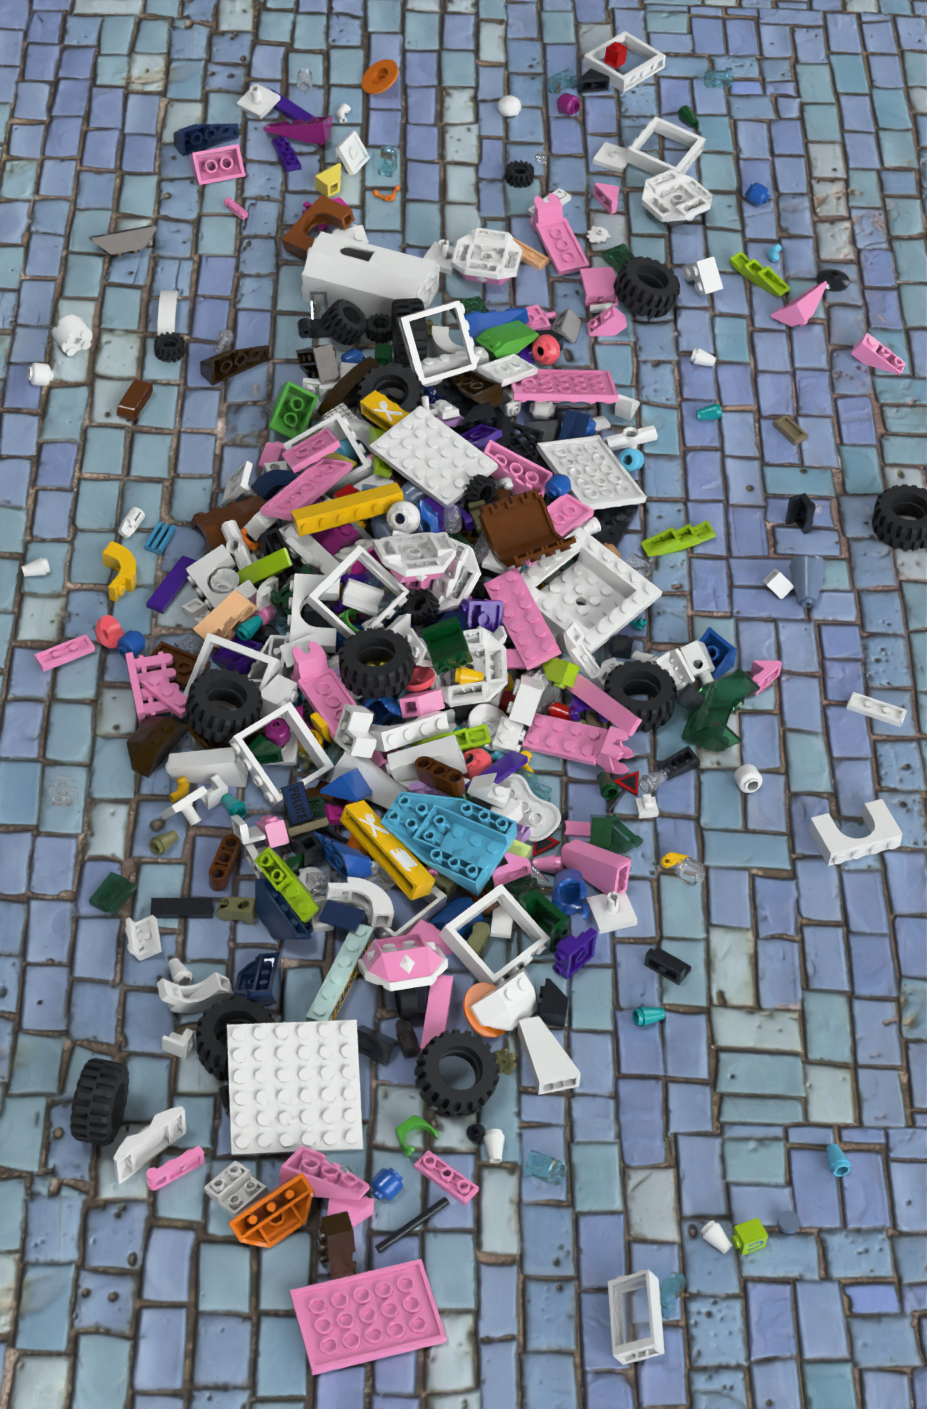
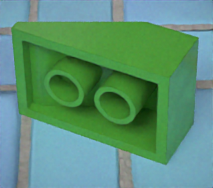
[475,320,539,361]
[268,381,318,439]

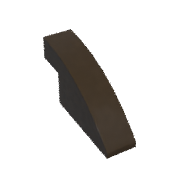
[317,356,380,416]

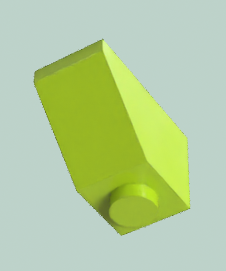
[542,658,580,689]

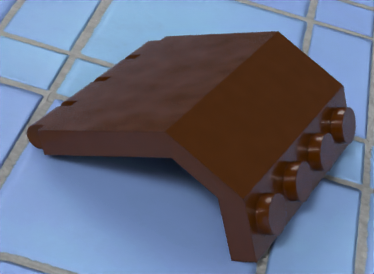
[478,488,577,568]
[190,495,279,560]

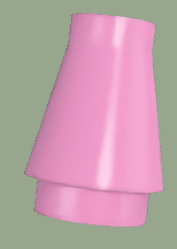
[533,854,563,874]

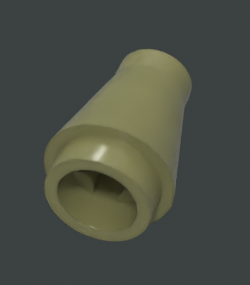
[149,830,179,855]

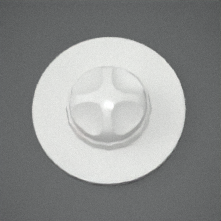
[468,704,508,751]

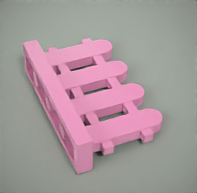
[125,651,180,725]

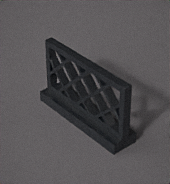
[489,415,544,476]

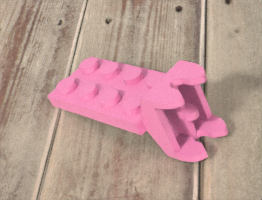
[530,193,590,276]
[291,641,358,739]
[522,713,634,774]

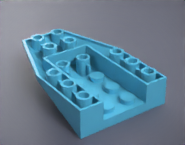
[381,792,518,896]

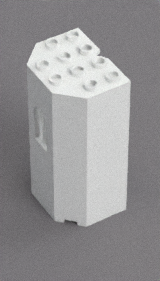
[301,231,440,318]

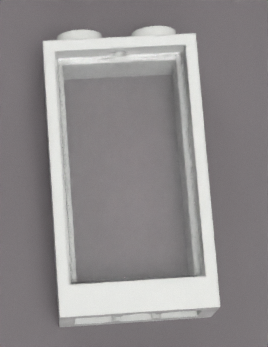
[608,1269,665,1365]

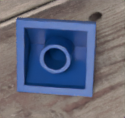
[699,627,737,679]
[320,768,373,802]
[429,897,485,940]

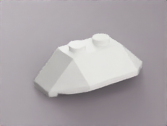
[469,967,537,1031]

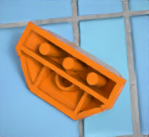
[228,1172,314,1248]

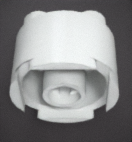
[52,315,92,356]

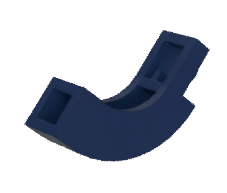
[251,470,301,499]

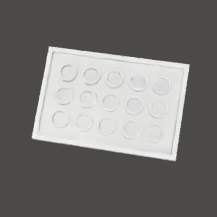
[369,406,498,510]
[537,435,646,510]

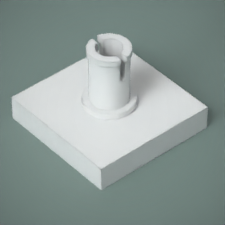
[236,83,280,120]
[335,131,370,176]
[423,239,455,275]
[221,461,257,506]
[159,786,207,826]
[586,892,638,934]

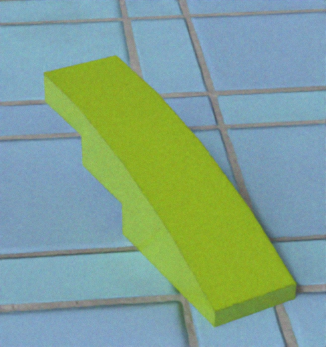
[728,251,791,298]
[640,520,716,557]
[237,548,292,586]
[410,723,492,752]

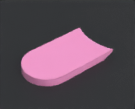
[564,821,590,838]

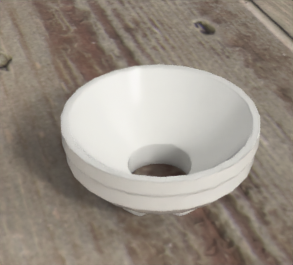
[387,501,420,534]

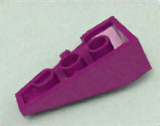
[263,116,333,145]
[311,498,359,557]

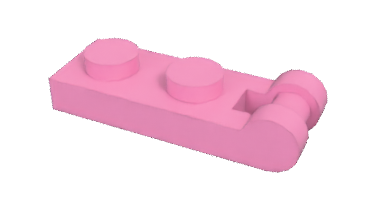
[146,1146,205,1191]

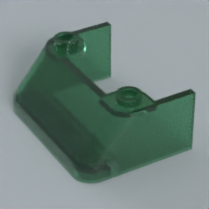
[681,668,760,752]

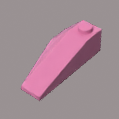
[771,281,827,327]
[279,1146,370,1200]

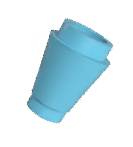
[826,1144,851,1177]

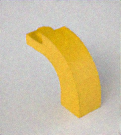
[102,541,137,602]

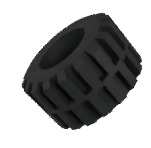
[322,299,368,346]

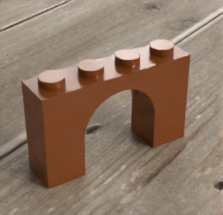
[281,195,355,260]

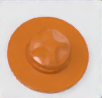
[361,59,399,94]
[463,982,506,1038]

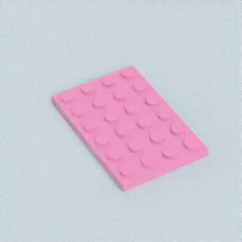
[510,369,618,404]
[290,1259,446,1375]

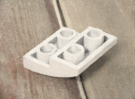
[203,1160,268,1218]

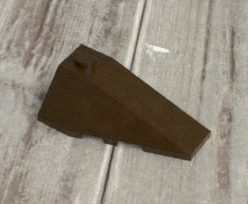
[200,345,269,386]
[449,367,504,408]

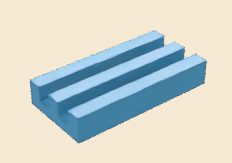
[144,521,176,554]

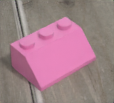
[189,144,246,185]

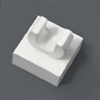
[635,794,659,819]

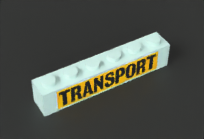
[306,923,374,1022]

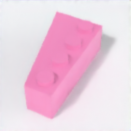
[482,440,553,497]

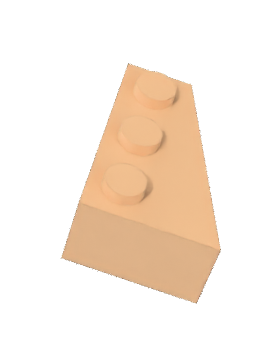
[193,590,258,649]

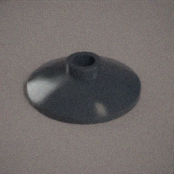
[817,269,849,292]

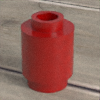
[547,702,572,721]

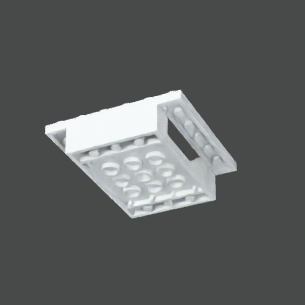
[520,527,663,656]

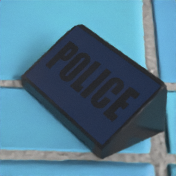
[280,781,314,826]

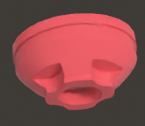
[531,334,560,366]
[94,615,124,649]
[404,667,435,693]
[463,748,492,780]

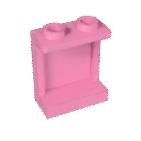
[579,267,619,308]

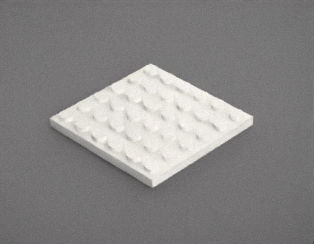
[227,1020,363,1156]

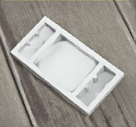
[113,1106,186,1185]

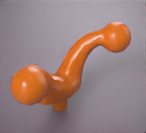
[372,185,400,202]
[240,528,258,551]

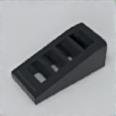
[656,745,700,780]

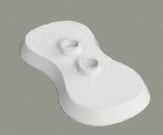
[498,773,561,841]

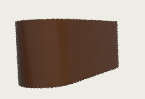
[117,379,153,421]
[414,756,466,797]
[209,834,240,891]

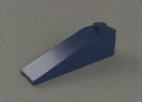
[173,123,239,156]

